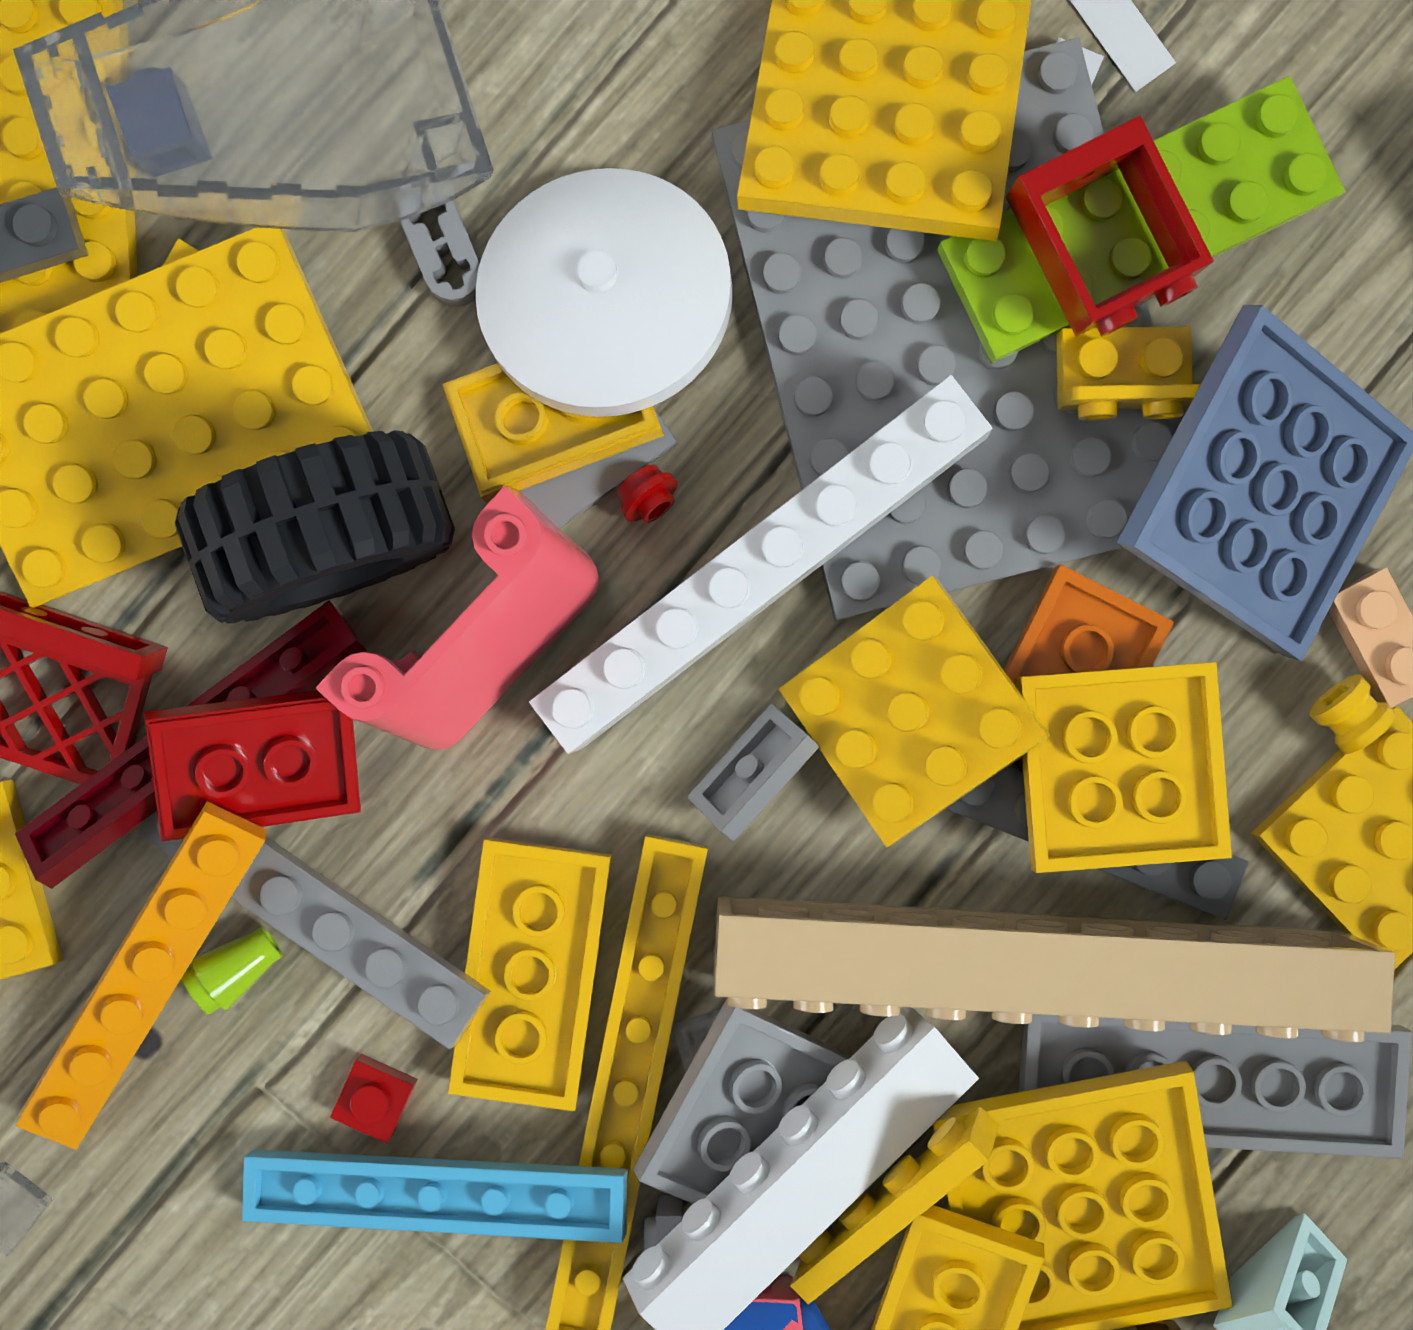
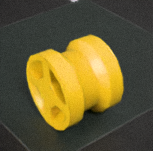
[1309,674,1396,754]

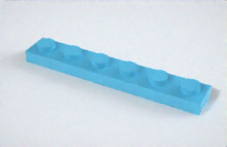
[242,1149,628,1243]

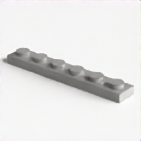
[138,811,491,1050]

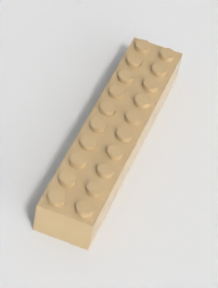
[713,896,1395,1042]

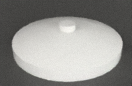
[476,168,732,417]

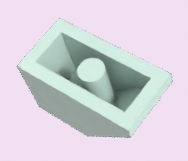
[1213,1213,1347,1330]

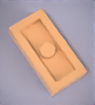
[1328,568,1413,708]

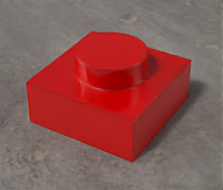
[330,1054,418,1144]

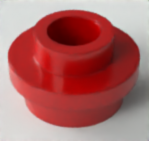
[617,464,678,523]

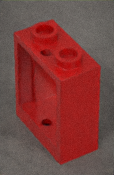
[1005,115,1214,337]

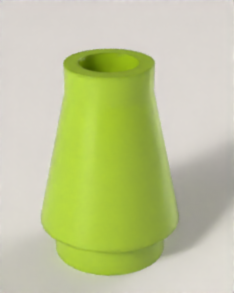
[181,925,284,1015]

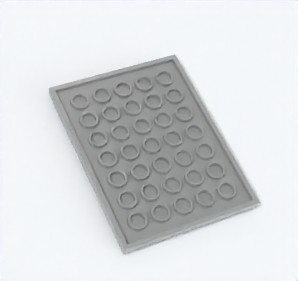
[712,37,1179,621]

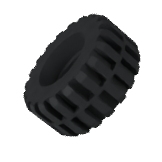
[175,430,455,624]

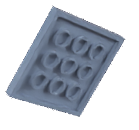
[1117,305,1413,661]

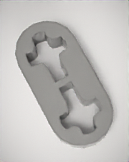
[399,184,480,307]

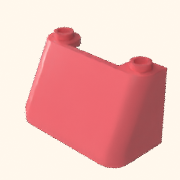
[316,486,600,750]

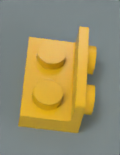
[1056,326,1201,421]

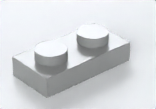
[687,703,820,842]

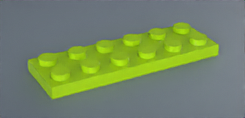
[937,76,1346,364]

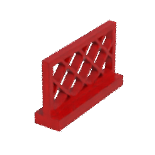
[0,591,168,784]

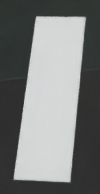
[1070,0,1176,92]

